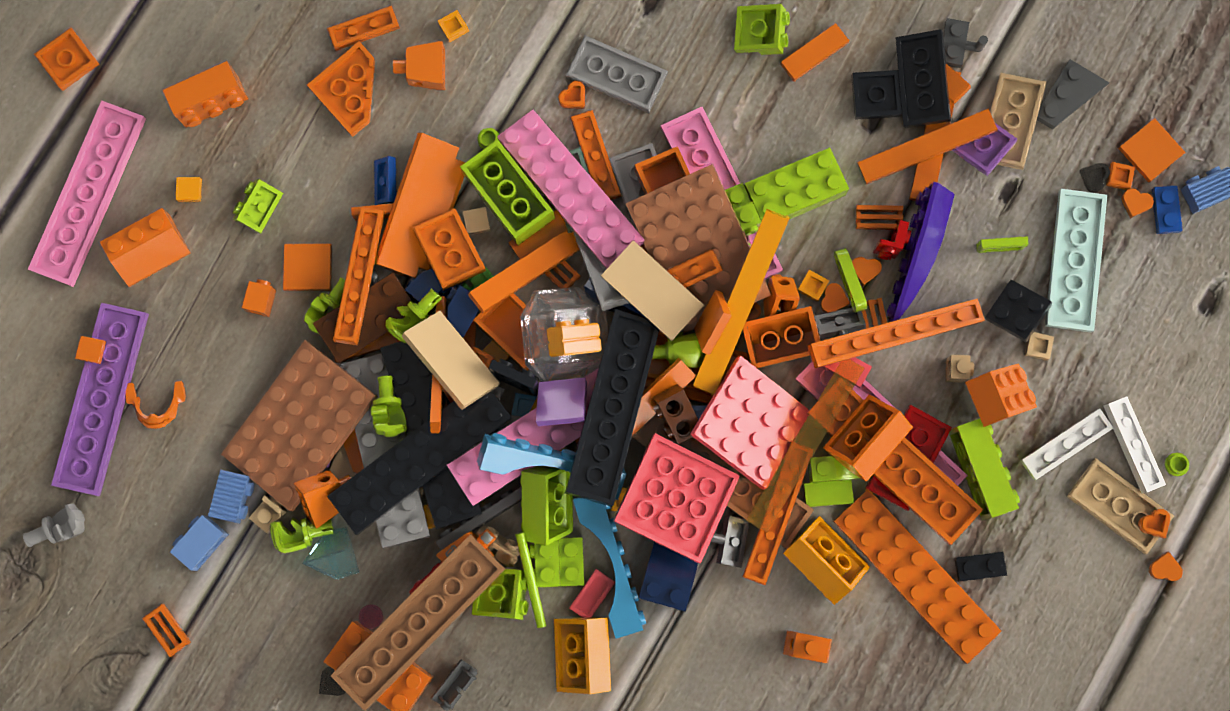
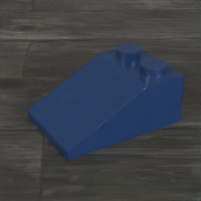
[639,542,698,612]

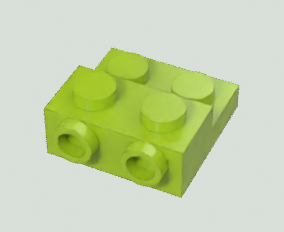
[734,4,790,55]
[725,183,761,236]
[530,537,585,588]
[472,569,529,620]

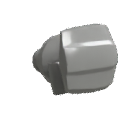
[23,503,85,547]

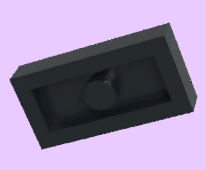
[954,552,1007,582]

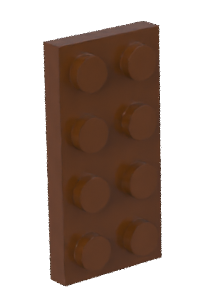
[312,272,412,363]

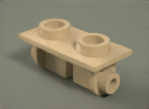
[476,525,520,567]

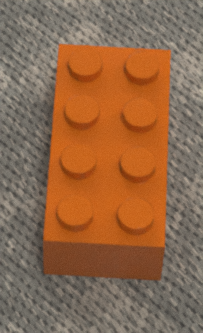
[324,621,434,711]

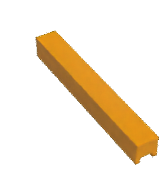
[693,209,790,395]

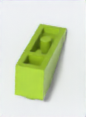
[808,456,871,483]

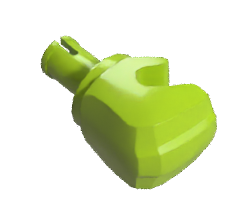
[304,277,345,334]
[385,288,443,343]
[652,332,705,368]
[371,375,407,437]
[270,518,334,553]

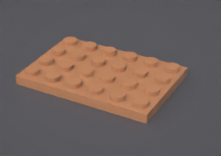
[626,164,771,333]
[221,340,378,511]

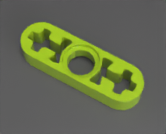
[834,248,867,313]

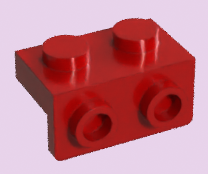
[873,220,911,260]

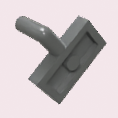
[943,18,988,68]
[814,308,866,340]
[711,516,749,568]

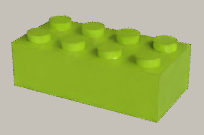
[460,139,555,245]
[744,147,849,221]
[949,418,1020,520]

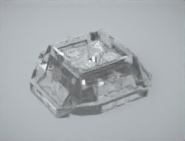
[520,287,608,382]

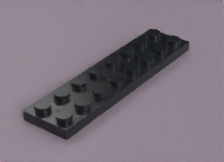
[565,309,659,507]
[380,341,483,529]
[327,391,512,535]

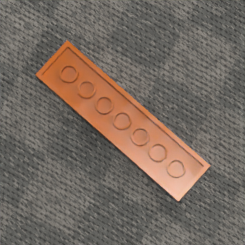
[807,379,984,545]
[833,490,1001,664]

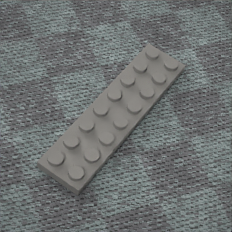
[340,354,430,549]

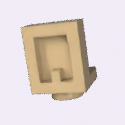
[249,495,287,534]

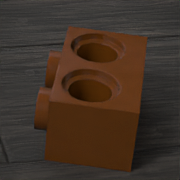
[652,384,698,444]

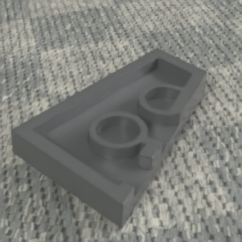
[1037,59,1109,130]

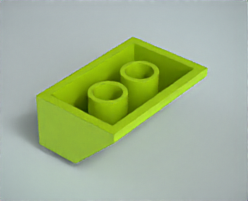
[520,466,573,546]

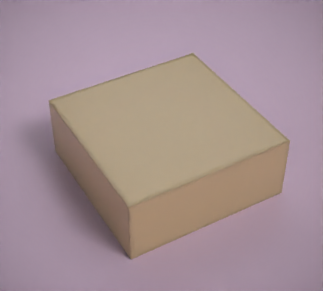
[463,207,491,235]
[1024,332,1054,361]

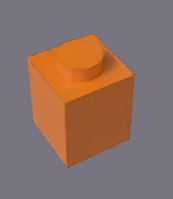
[242,279,276,317]

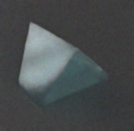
[302,527,360,580]

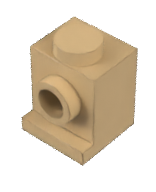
[946,355,974,383]

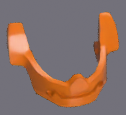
[126,381,186,429]

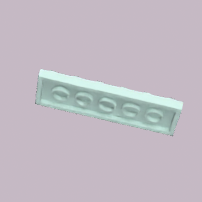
[1045,189,1107,333]

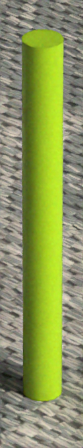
[515,532,547,628]

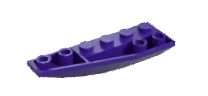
[886,182,955,323]

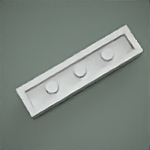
[1103,397,1166,494]
[1020,409,1113,480]

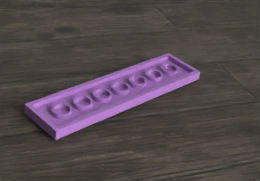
[51,303,149,496]

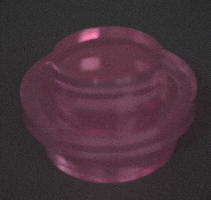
[359,604,383,629]

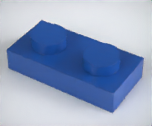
[374,156,397,205]
[1151,186,1183,234]

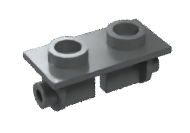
[431,659,478,711]

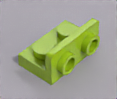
[232,179,284,233]

